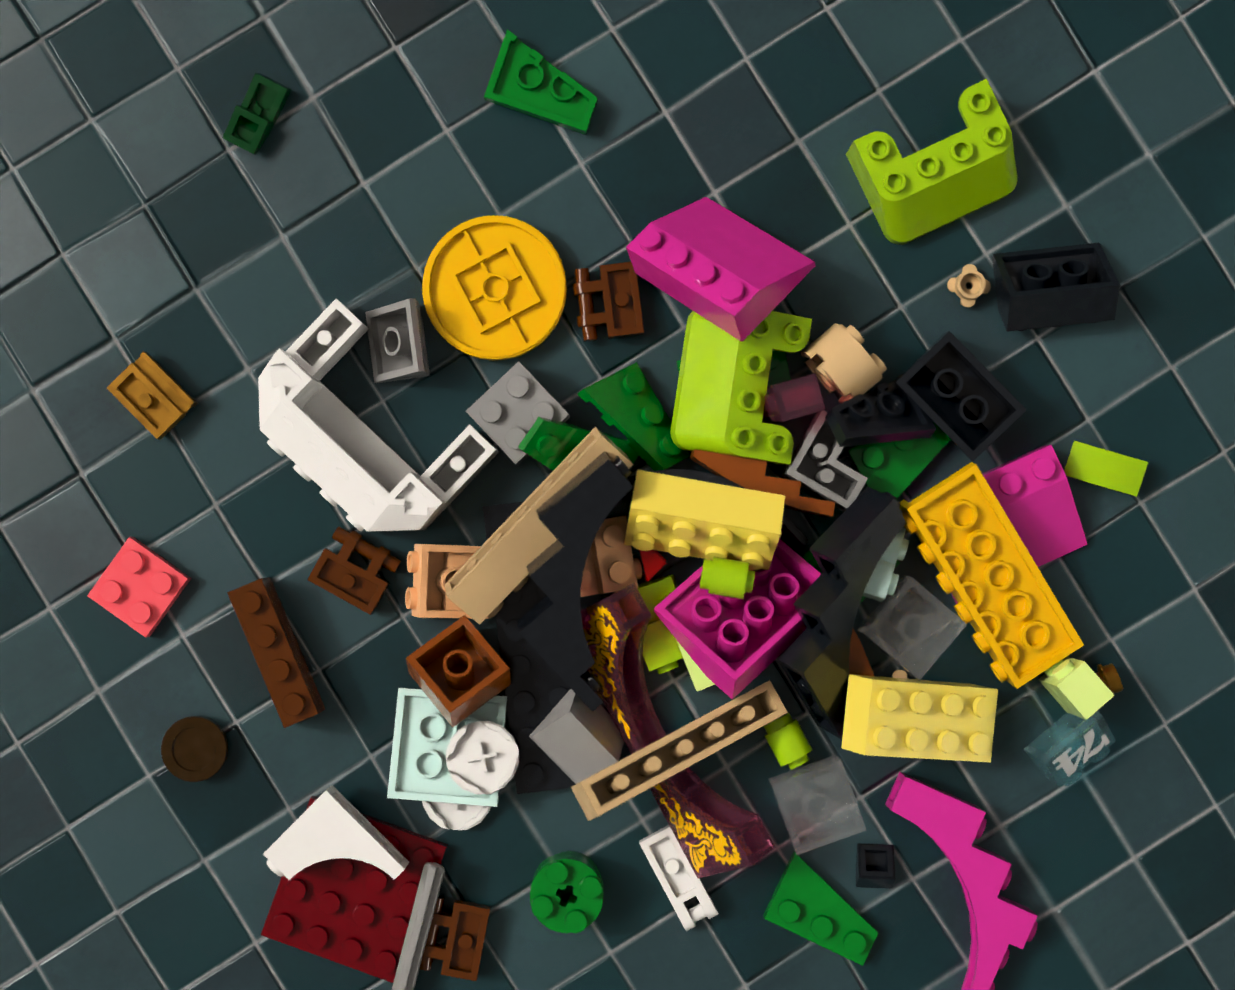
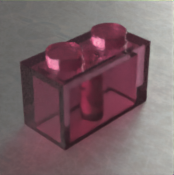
[764,374,826,422]

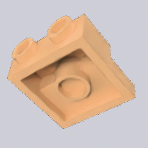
[581,516,642,597]
[405,544,489,619]

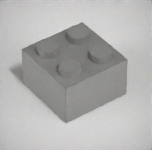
[466,361,570,466]

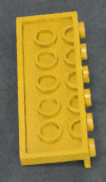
[899,462,1084,689]

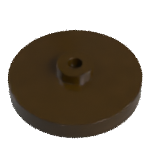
[161,716,228,782]

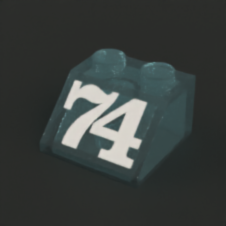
[1023,711,1116,788]

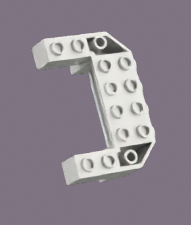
[258,299,499,532]

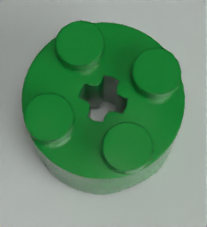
[530,851,604,933]

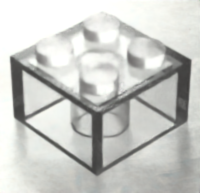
[857,575,967,681]
[768,755,866,855]

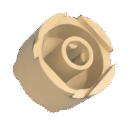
[801,323,887,403]

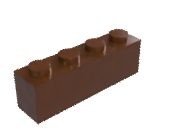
[227,577,326,728]

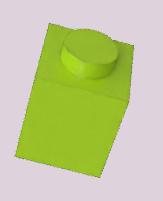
[633,619,683,674]

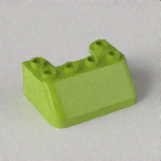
[846,79,1018,245]
[670,311,812,465]

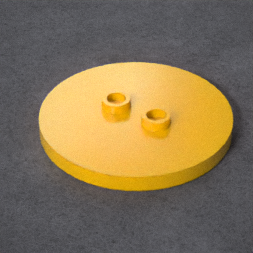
[422,215,567,360]

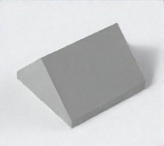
[365,298,430,383]
[529,689,626,784]

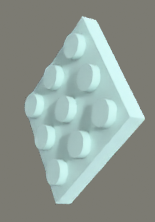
[387,688,507,807]

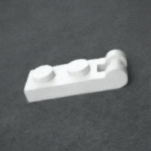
[639,824,719,931]

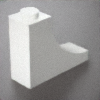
[263,785,409,880]

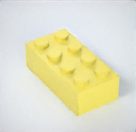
[624,470,785,570]
[841,674,998,763]

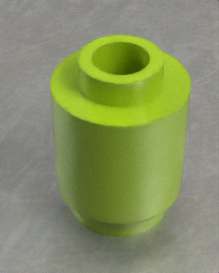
[700,557,755,599]
[763,712,813,770]

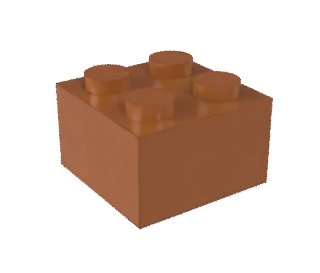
[405,615,511,727]

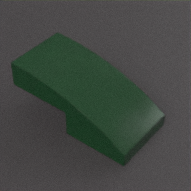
[222,73,291,154]

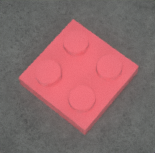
[87,537,191,638]

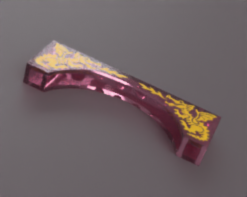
[581,583,775,879]

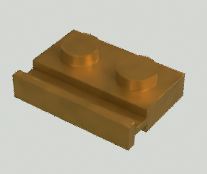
[107,351,198,440]

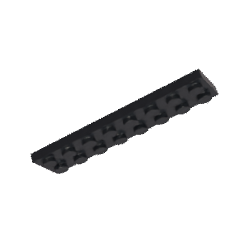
[483,501,576,794]

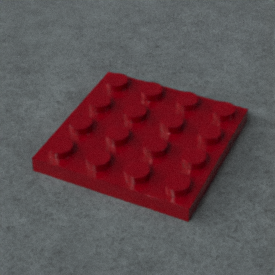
[261,796,448,983]

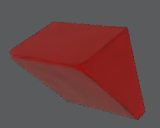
[639,550,667,582]

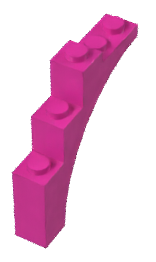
[885,772,1038,990]

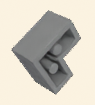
[780,410,868,511]

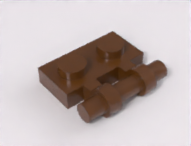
[573,262,644,342]
[307,526,402,615]
[419,895,491,981]

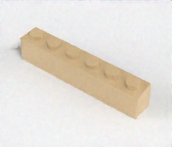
[444,426,633,625]
[571,680,788,821]

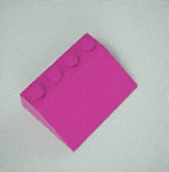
[626,197,815,342]
[951,444,1088,604]
[654,538,821,700]

